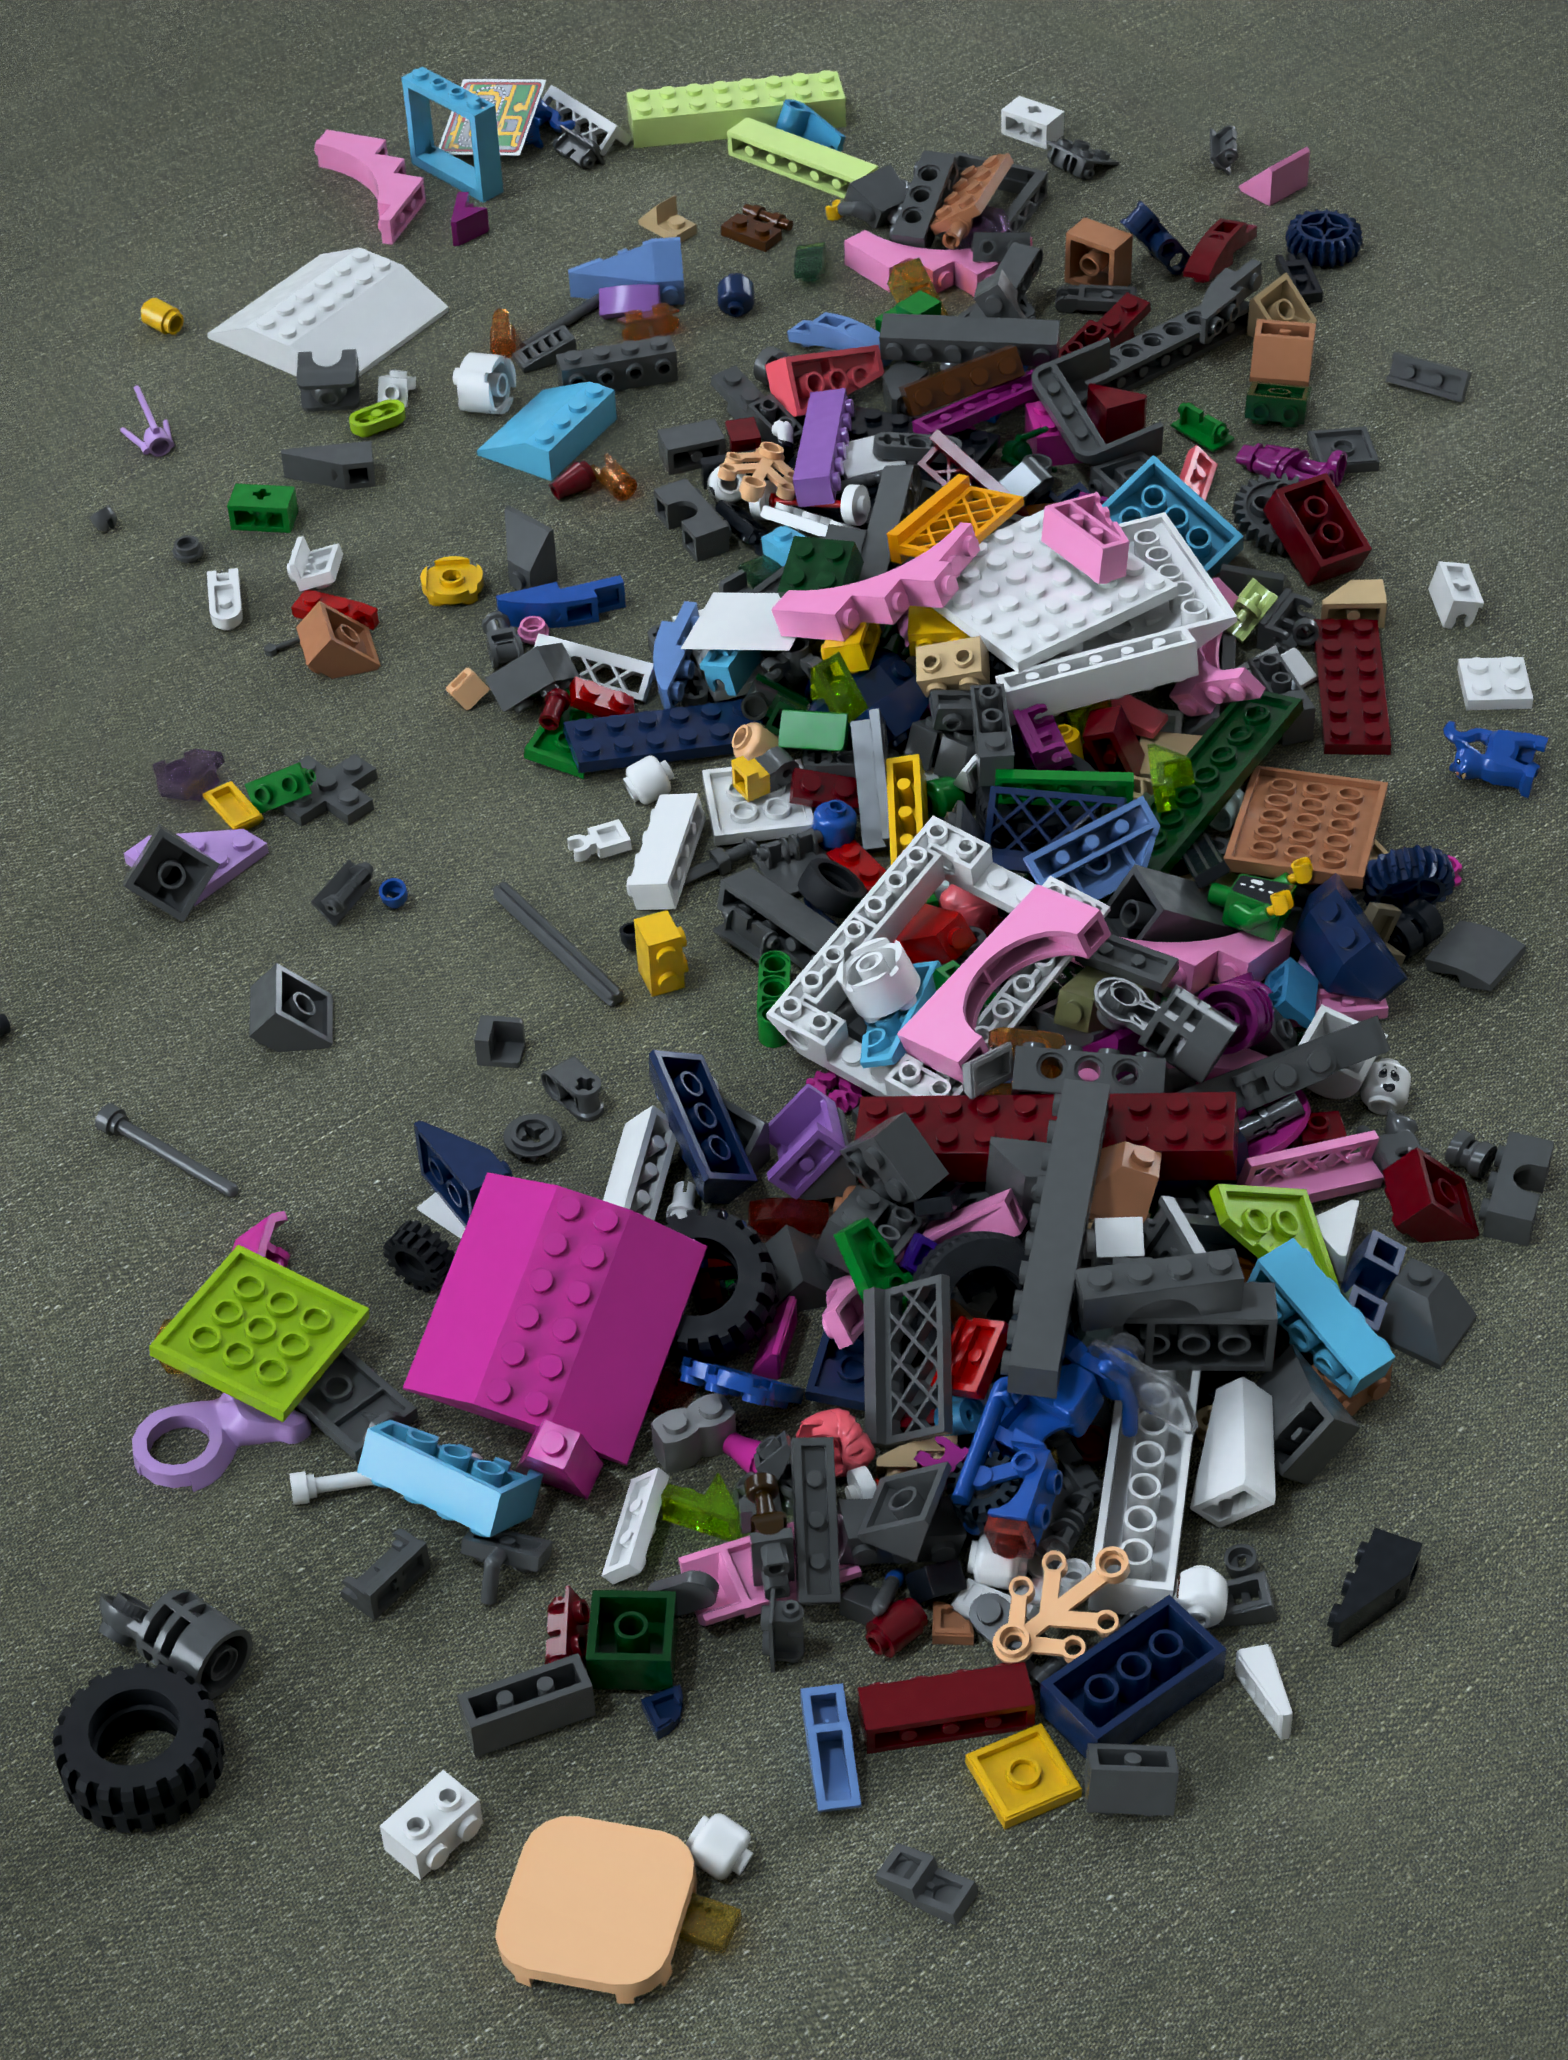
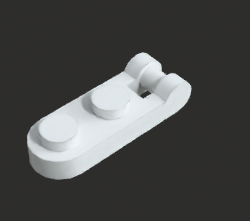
[207,568,243,630]

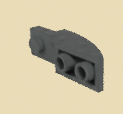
[1199,259,1263,344]
[711,365,803,444]

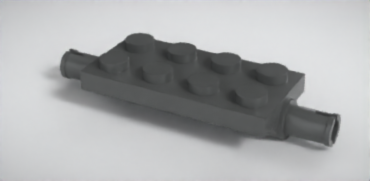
[296,1347,418,1462]

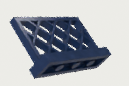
[984,786,1127,874]

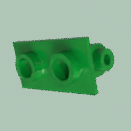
[1171,402,1235,452]
[244,762,316,813]

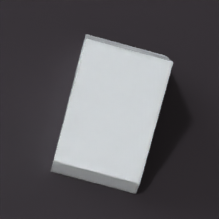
[1316,1200,1359,1281]

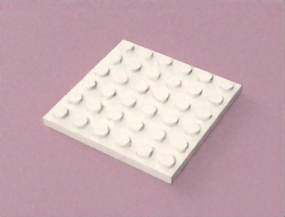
[932,510,1178,673]

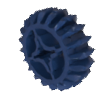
[1285,209,1363,268]
[1363,845,1455,909]

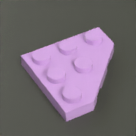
[123,829,269,907]

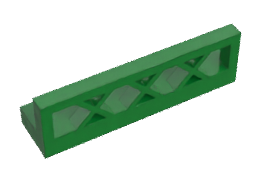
[995,769,1134,807]

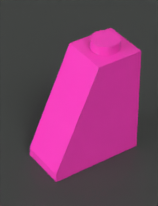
[515,1419,604,1500]

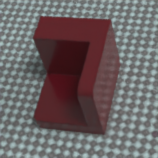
[725,417,761,453]

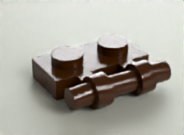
[721,204,793,252]

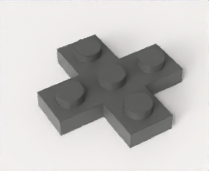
[279,754,377,827]

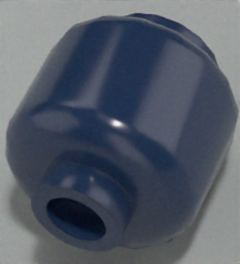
[717,273,755,317]

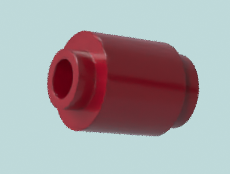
[865,1597,928,1657]

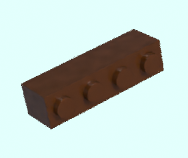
[899,345,1026,417]

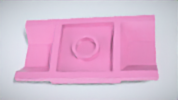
[678,1522,862,1626]

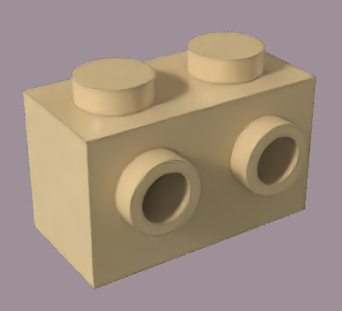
[916,636,990,698]

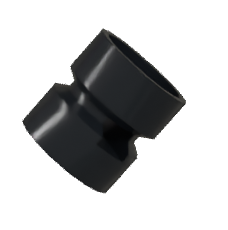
[1388,898,1444,961]

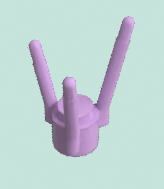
[120,385,175,457]

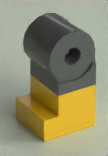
[731,746,799,802]

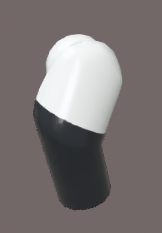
[772,420,794,463]

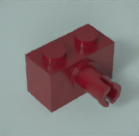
[1081,705,1145,776]

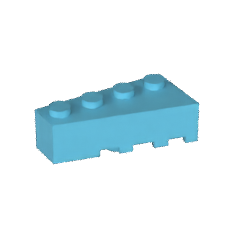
[1247,1238,1396,1398]
[357,1420,543,1538]

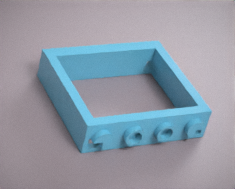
[402,67,503,203]

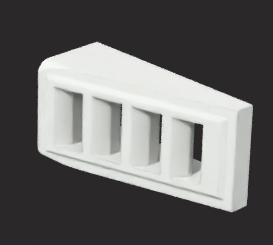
[1235,1644,1293,1740]

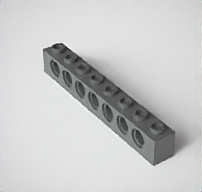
[1081,300,1249,412]

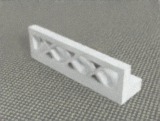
[542,85,632,156]
[534,633,656,703]

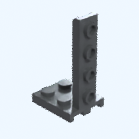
[1143,1196,1258,1259]

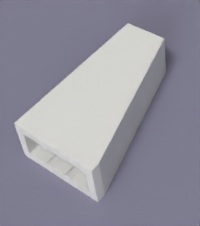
[1190,1376,1276,1528]

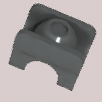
[297,349,360,412]

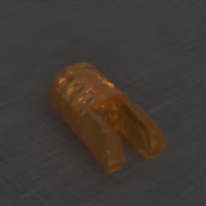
[490,308,516,358]
[591,453,637,501]

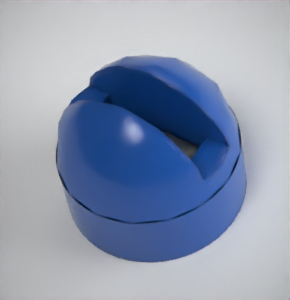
[379,878,408,908]

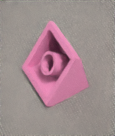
[1238,147,1310,206]

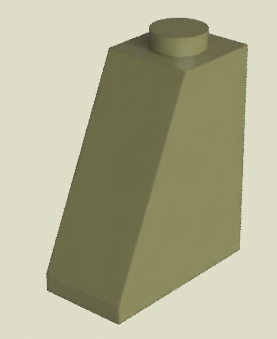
[1053,966,1155,1033]

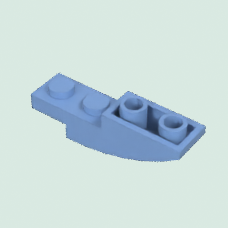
[787,312,893,367]
[653,601,699,709]

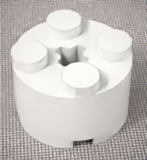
[453,352,516,415]
[836,937,921,1023]

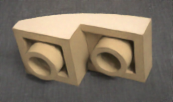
[876,1435,957,1476]

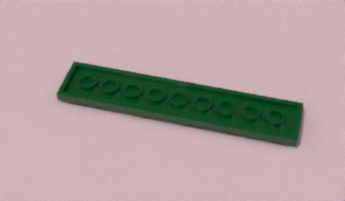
[1099,691,1304,904]

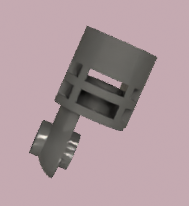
[1093,977,1240,1084]
[98,1589,253,1699]

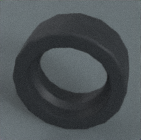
[798,858,867,919]

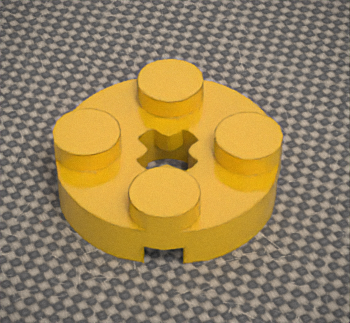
[420,556,484,606]

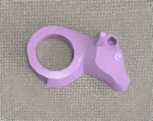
[132,1392,311,1492]

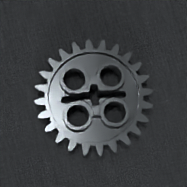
[1232,473,1299,556]

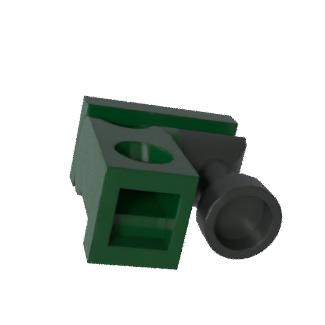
[741,673,810,736]

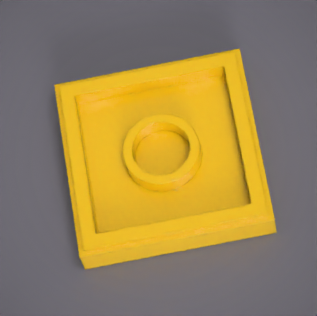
[965,1723,1082,1830]

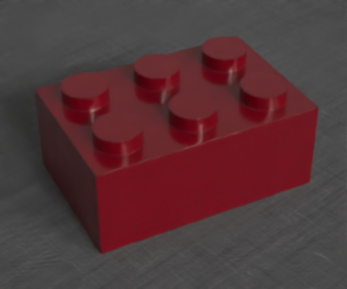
[1263,473,1372,586]

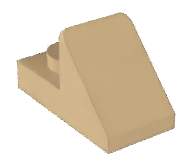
[639,195,697,243]

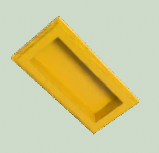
[202,781,264,830]

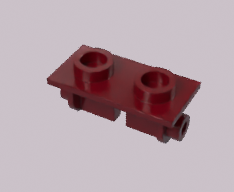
[545,1585,590,1670]

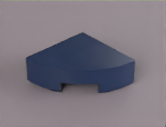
[641,1685,684,1740]

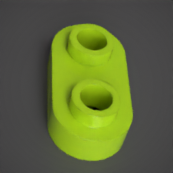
[349,399,406,438]

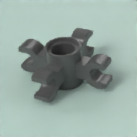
[761,637,827,684]

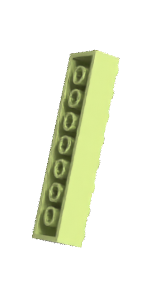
[626,70,846,148]

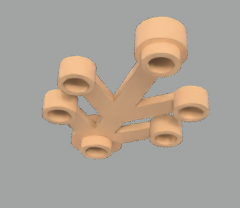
[717,442,795,503]
[993,1546,1130,1664]

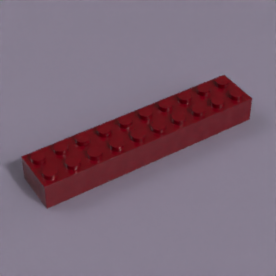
[854,1092,1239,1183]

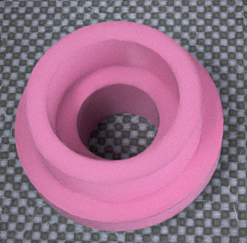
[517,616,549,645]

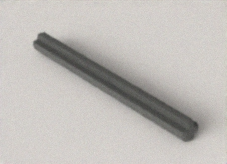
[493,882,623,1007]

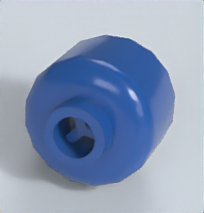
[812,799,857,851]

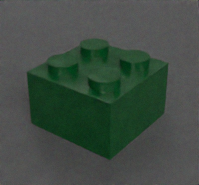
[777,536,864,598]
[586,1590,678,1690]

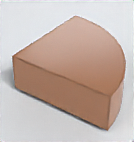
[932,1601,974,1645]

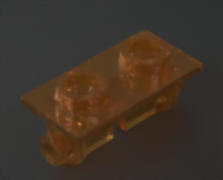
[617,303,679,341]

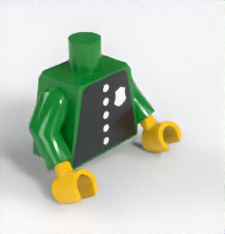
[1207,857,1313,942]

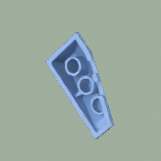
[568,237,685,306]

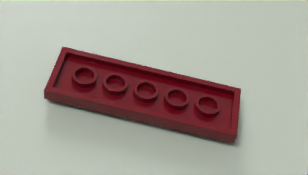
[1313,618,1391,755]

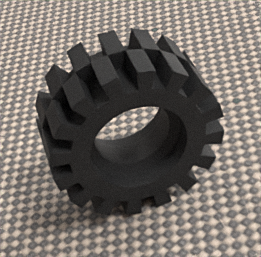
[383,1220,455,1292]

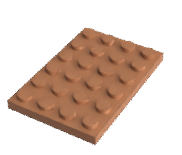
[1223,766,1388,890]

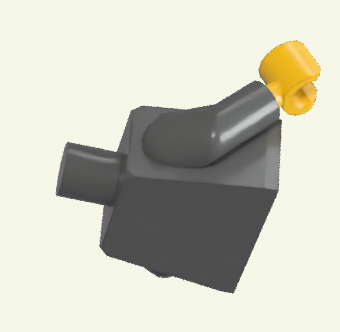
[825,164,908,229]

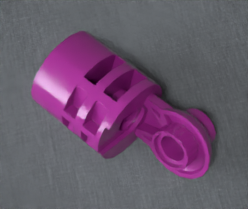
[1198,972,1275,1055]

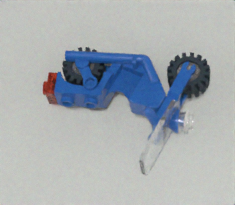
[947,1314,1198,1559]

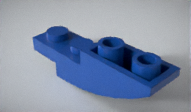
[496,575,626,628]

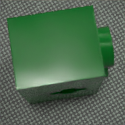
[227,483,299,533]

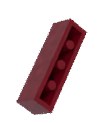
[857,1662,1036,1754]

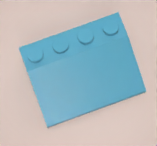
[477,381,617,481]
[1102,455,1244,578]

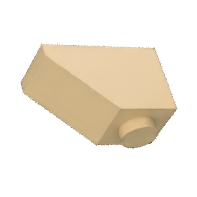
[1320,579,1387,628]

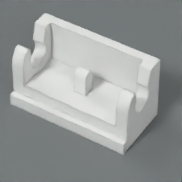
[1428,561,1484,629]

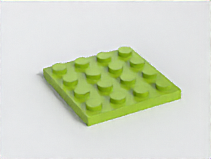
[149,1245,369,1422]

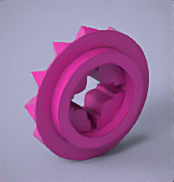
[806,1070,862,1113]

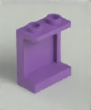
[767,1084,845,1200]

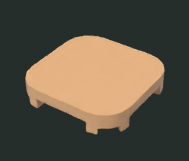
[495,1816,697,2004]

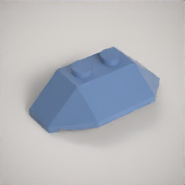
[1023,796,1160,900]

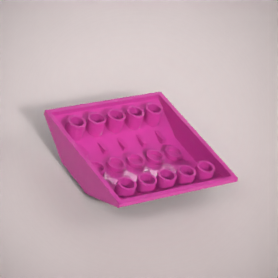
[403,1172,707,1466]

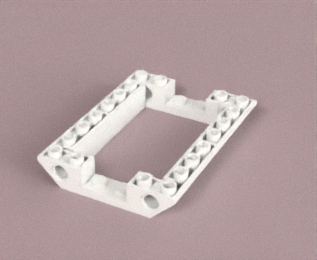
[766,816,1111,1097]

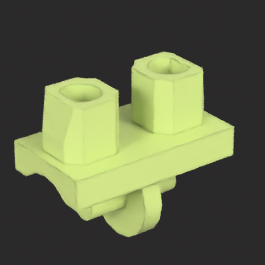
[1225,578,1278,644]

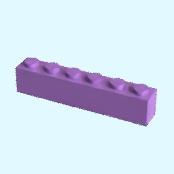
[792,388,854,508]

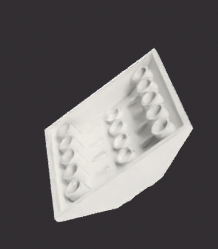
[207,247,449,377]
[1044,512,1237,663]

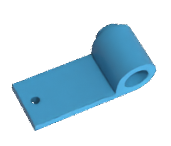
[775,99,846,152]

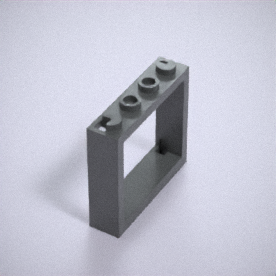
[936,152,1048,244]

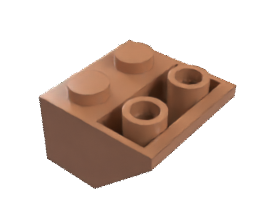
[1249,319,1316,387]

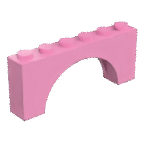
[897,884,1111,1083]

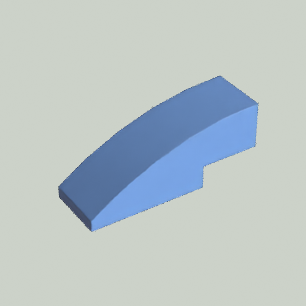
[800,1683,861,1813]

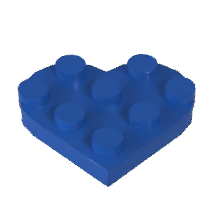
[679,1356,805,1409]

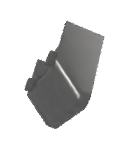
[1032,337,1164,466]

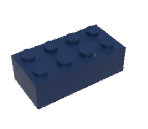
[1040,1595,1227,1759]

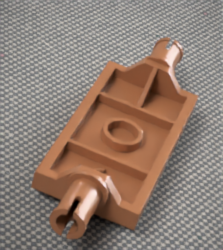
[930,153,1014,249]

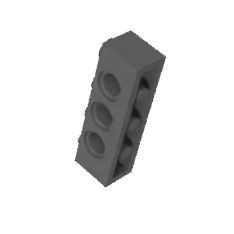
[889,150,959,249]
[1011,1042,1166,1095]

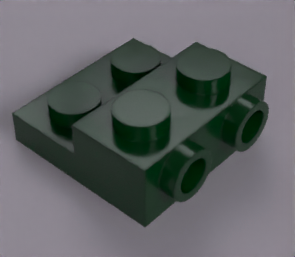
[1244,381,1312,428]

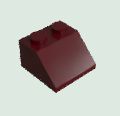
[1382,1147,1480,1243]

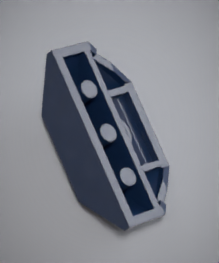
[1292,873,1408,1001]

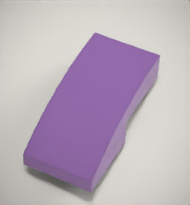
[599,284,661,319]

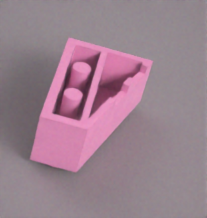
[1041,492,1130,584]

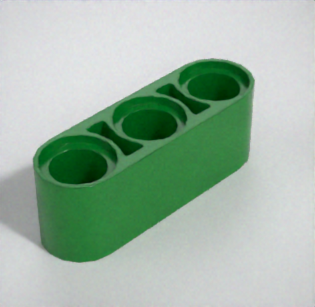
[757,950,792,1048]

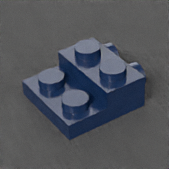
[805,1331,865,1411]

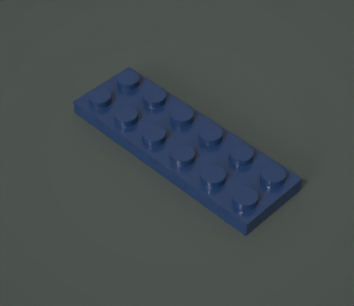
[563,699,765,773]

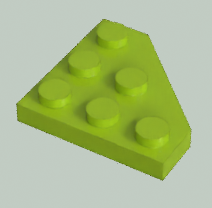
[1209,1184,1341,1291]

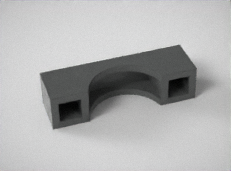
[1074,1248,1244,1332]

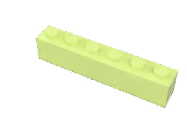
[727,117,878,199]

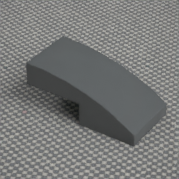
[875,1843,979,1926]

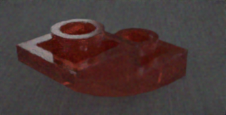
[747,1198,829,1236]

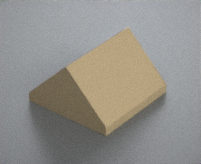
[1247,272,1317,338]

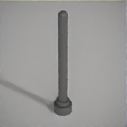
[95,1103,239,1198]

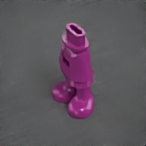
[1236,443,1347,487]

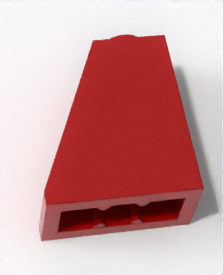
[893,904,977,964]

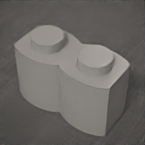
[651,1393,736,1473]

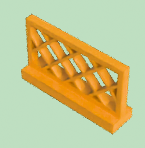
[887,474,1024,564]

